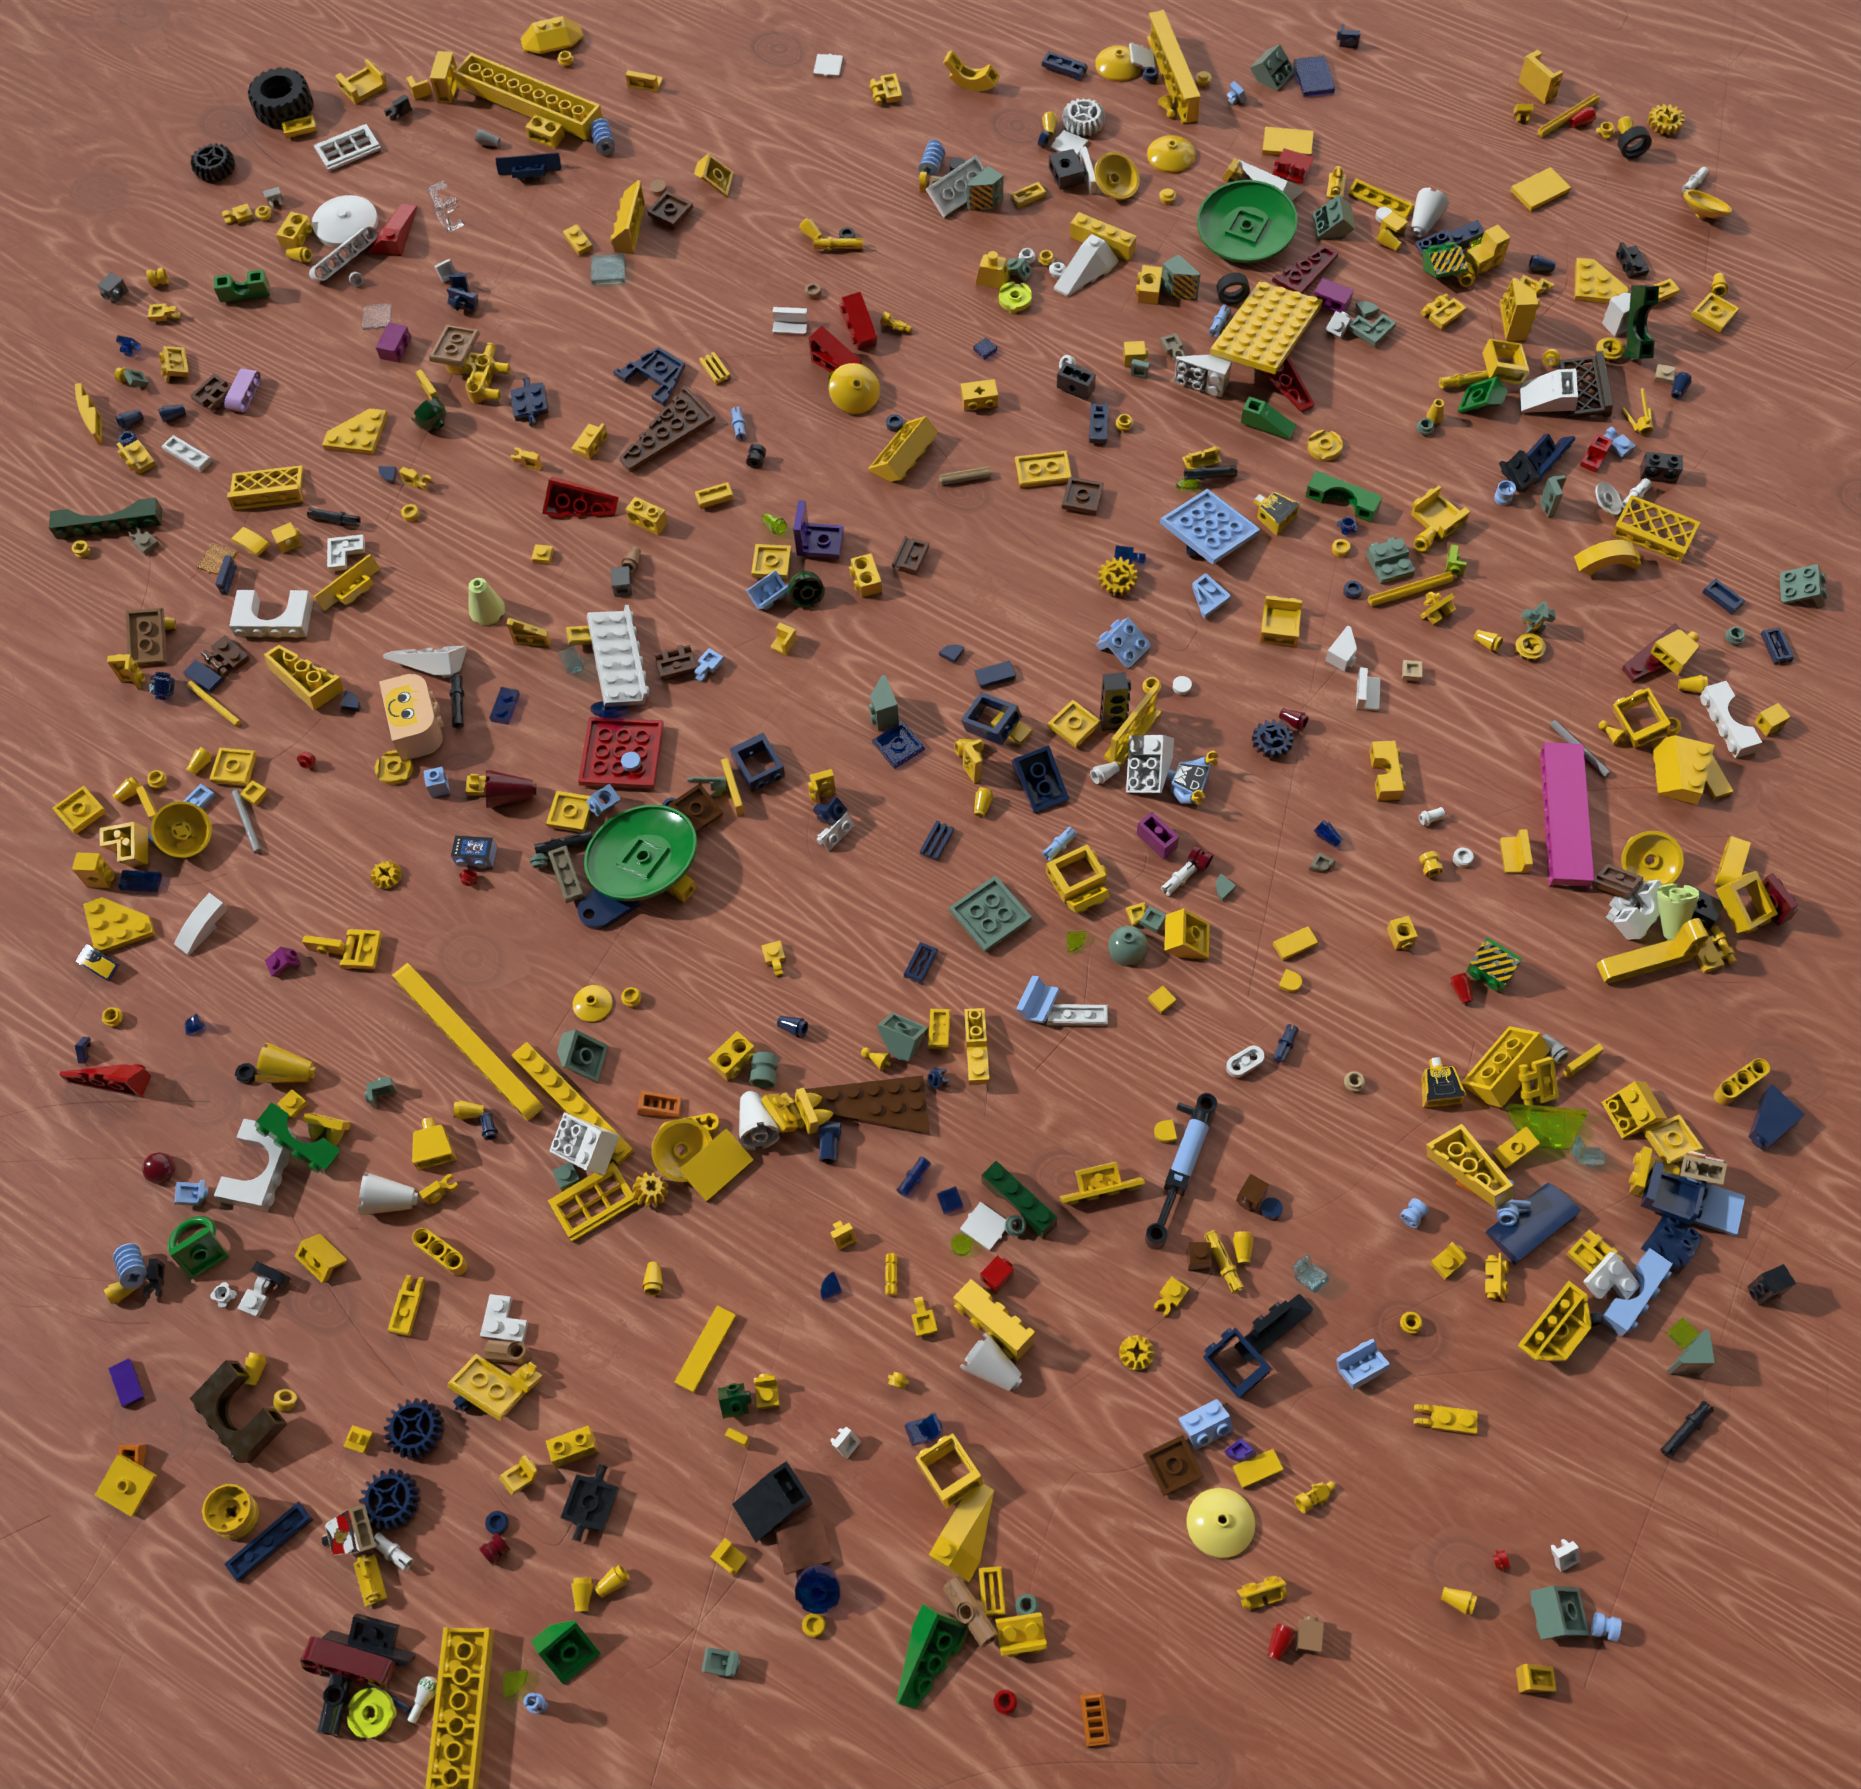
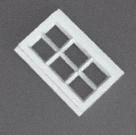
[314,124,381,171]

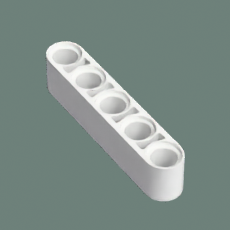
[309,226,378,282]

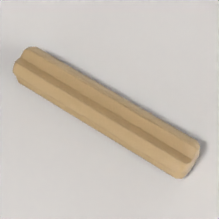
[939,467,991,485]

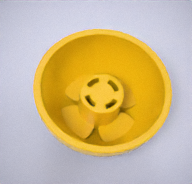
[151,801,212,858]

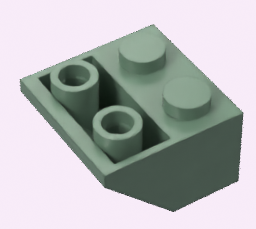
[1250,44,1296,91]
[1313,195,1355,239]

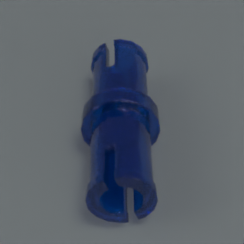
[896,1156,931,1198]

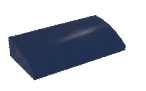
[1485,1182,1581,1265]

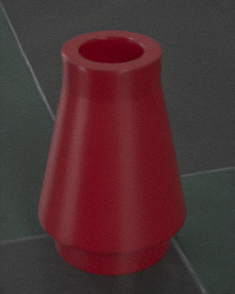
[1279,708,1309,730]

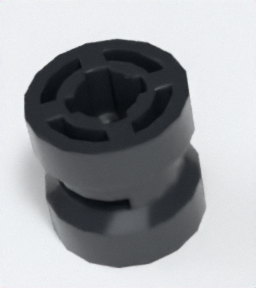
[746,444,766,469]

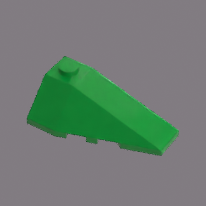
[896,1604,969,1710]

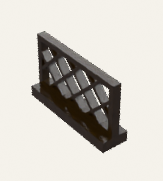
[1559,351,1613,418]

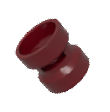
[1187,845,1214,871]
[479,1532,511,1566]

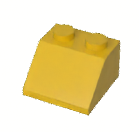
[1164,908,1210,959]

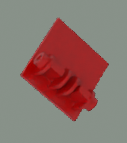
[1272,148,1314,184]

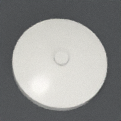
[312,195,378,248]

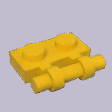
[870,73,902,106]
[1420,293,1466,329]
[1695,926,1737,973]
[1518,1057,1559,1106]
[761,1092,806,1133]
[1566,1229,1624,1274]

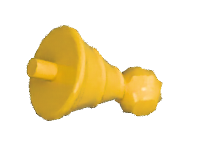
[1158,95,1175,118]
[1598,720,1626,746]
[861,1047,891,1071]

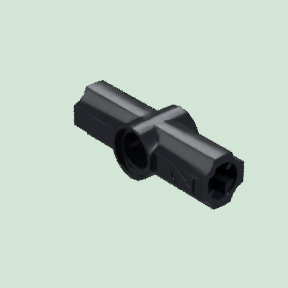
[317,1673,352,1736]

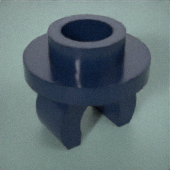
[928,1068,950,1088]

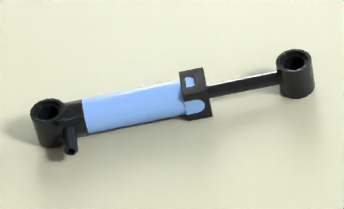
[1145,1093,1218,1250]

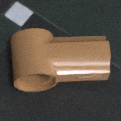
[484,1340,531,1366]

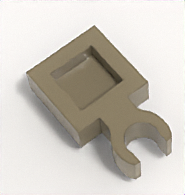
[1160,333,1184,362]
[128,527,159,556]

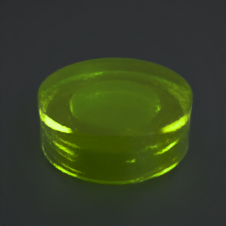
[951,1233,972,1256]

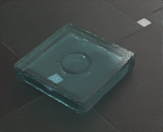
[591,254,625,285]

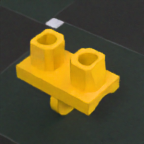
[1420,592,1456,625]

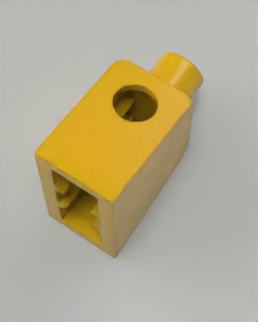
[976,251,1010,289]
[1650,630,1699,675]
[412,1118,457,1170]

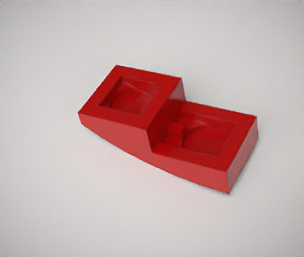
[1580,433,1613,473]

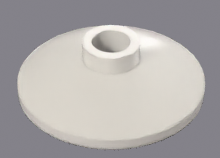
[1595,482,1622,515]

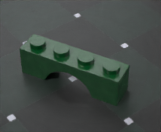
[1625,285,1659,359]
[981,1161,1058,1239]

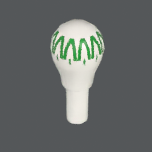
[407,1676,437,1723]

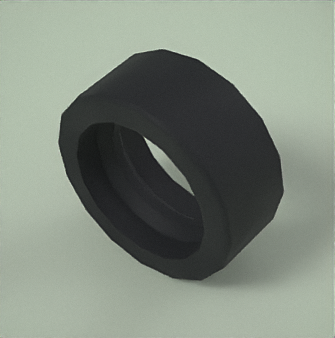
[1617,126,1652,159]
[1216,272,1250,305]

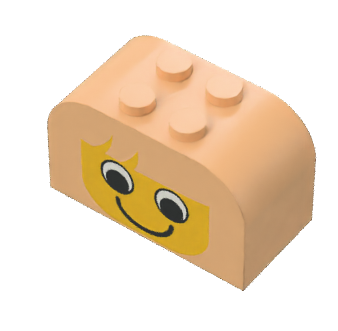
[379,674,444,762]

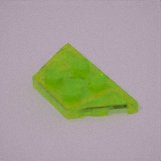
[1505,1103,1588,1150]

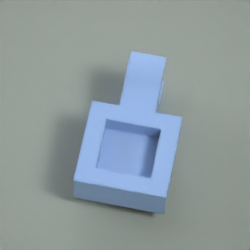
[1604,427,1636,459]
[694,648,724,682]

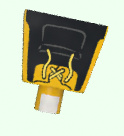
[1254,492,1300,536]
[1421,1057,1466,1108]

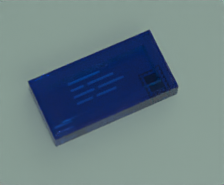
[118,870,162,892]

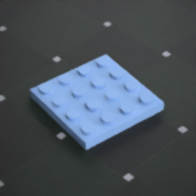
[1160,489,1261,564]

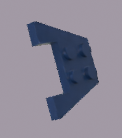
[613,347,685,407]

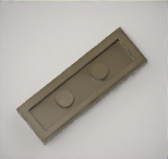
[548,846,585,904]

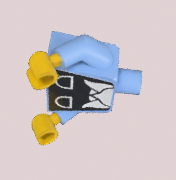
[1166,751,1219,806]

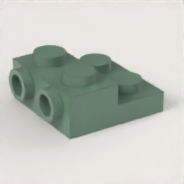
[1366,537,1415,584]

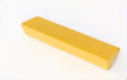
[1348,178,1415,220]

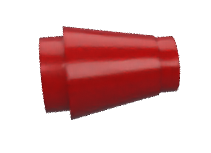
[1570,107,1596,128]
[1450,973,1474,1004]
[1267,1623,1295,1661]

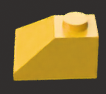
[694,153,734,197]

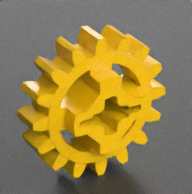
[1648,104,1685,135]
[1098,557,1137,596]

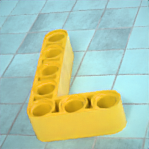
[1596,918,1709,984]

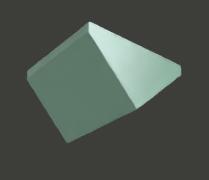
[1667,1329,1715,1374]

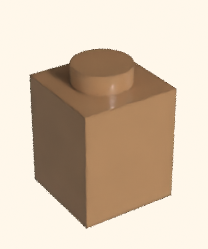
[1295,1616,1324,1655]

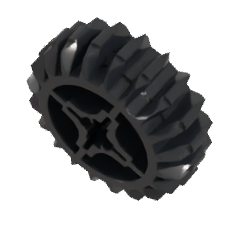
[190,143,236,182]

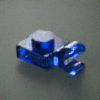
[1114,545,1146,565]

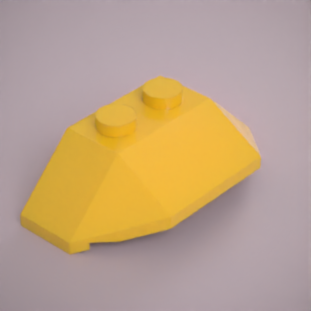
[520,16,584,54]
[1517,1281,1591,1361]

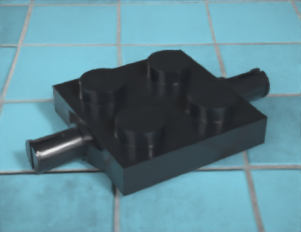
[560,1464,620,1542]

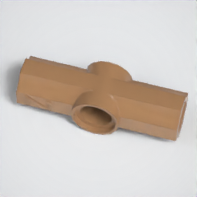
[943,1576,998,1647]

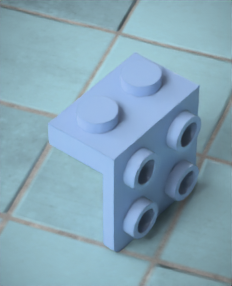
[1096,617,1151,668]

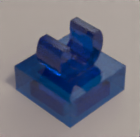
[116,335,141,357]

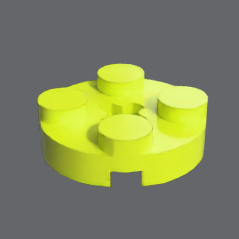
[999,282,1032,314]
[347,1688,397,1738]

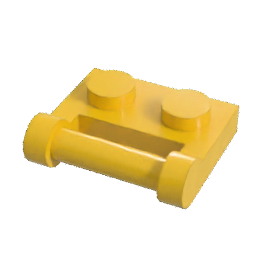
[339,929,382,970]

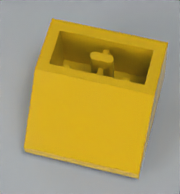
[1601,1081,1667,1139]

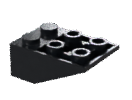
[732,1461,813,1543]

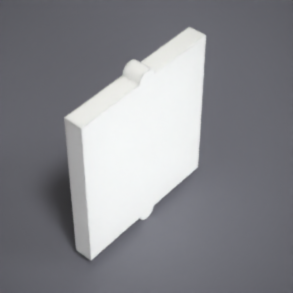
[1129,43,1155,69]
[813,54,843,78]
[1050,130,1088,155]
[960,1202,1006,1251]

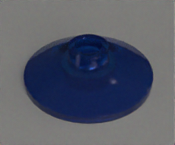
[590,701,628,719]

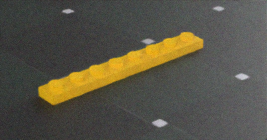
[511,1042,634,1165]

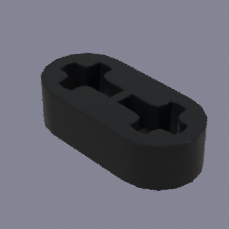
[250,1261,291,1288]

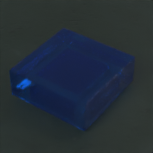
[973,338,997,360]
[936,1186,963,1214]

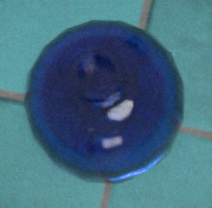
[795,1564,841,1614]

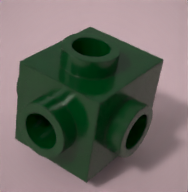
[718,1383,752,1419]

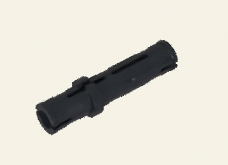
[1184,465,1238,481]
[307,507,361,527]
[449,674,465,729]
[534,831,592,854]
[1660,1401,1714,1460]

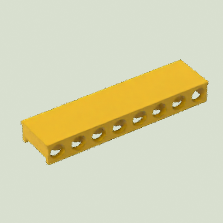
[1147,10,1201,124]
[425,1627,494,1789]

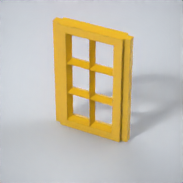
[548,1161,637,1242]

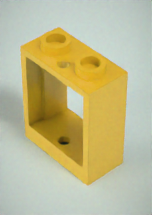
[430,51,457,104]
[1482,339,1529,385]
[1613,687,1671,748]
[1046,844,1108,903]
[1716,871,1778,934]
[915,1433,984,1509]

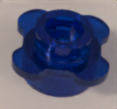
[1337,516,1358,535]

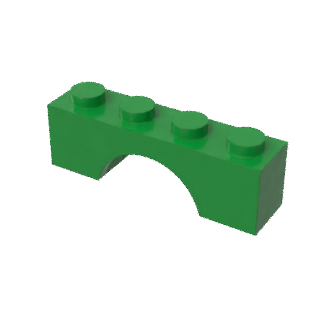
[1305,471,1382,523]
[254,1102,340,1174]

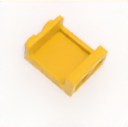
[1518,50,1563,104]
[335,59,387,105]
[1411,485,1471,541]
[1260,596,1303,647]

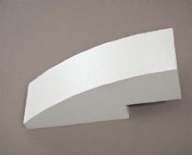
[174,893,228,956]

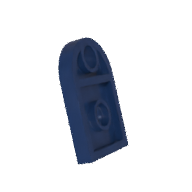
[578,889,642,930]

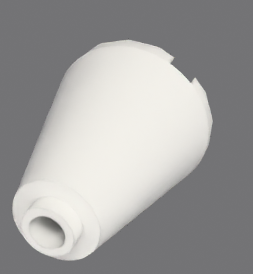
[1411,188,1449,237]
[739,1091,780,1150]
[358,1173,418,1215]
[960,1332,1022,1391]

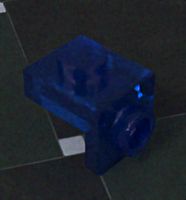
[904,1413,943,1446]

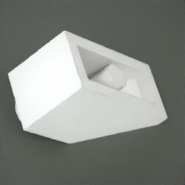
[1325,625,1357,671]

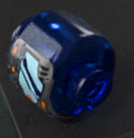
[149,672,175,700]

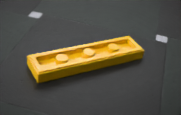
[674,1305,737,1393]

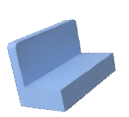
[1016,975,1060,1023]

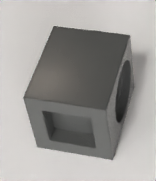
[97,273,129,303]
[611,566,632,596]

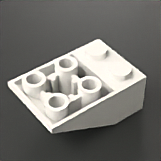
[1173,355,1232,398]
[1520,369,1578,413]
[1126,735,1174,793]
[550,1113,619,1175]

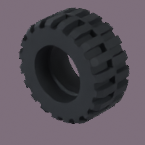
[248,67,313,128]

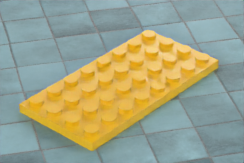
[1210,282,1323,374]

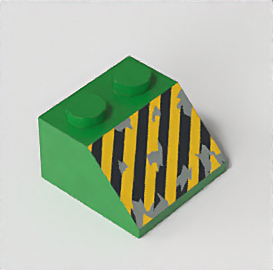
[1423,242,1468,278]
[1466,937,1522,993]

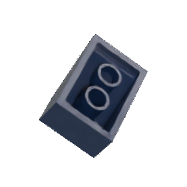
[1011,745,1069,813]

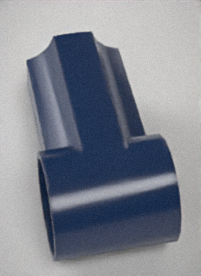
[819,1122,841,1164]

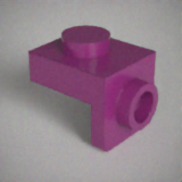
[265,947,301,977]

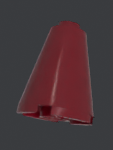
[486,770,537,808]

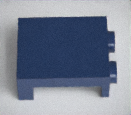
[1640,1161,1708,1225]

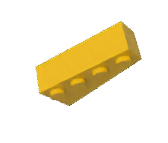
[953,1279,1035,1362]

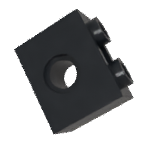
[1049,149,1086,190]

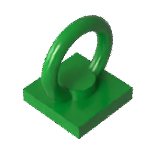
[168,1216,229,1280]

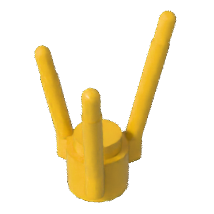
[1622,388,1654,435]

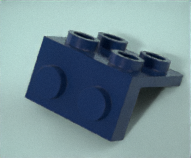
[1640,1215,1703,1274]

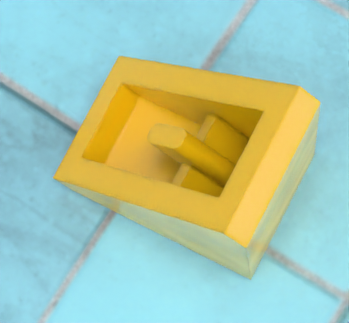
[1516,1664,1557,1693]

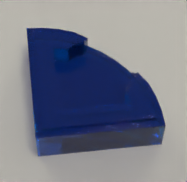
[184,1014,206,1035]
[820,1272,842,1301]

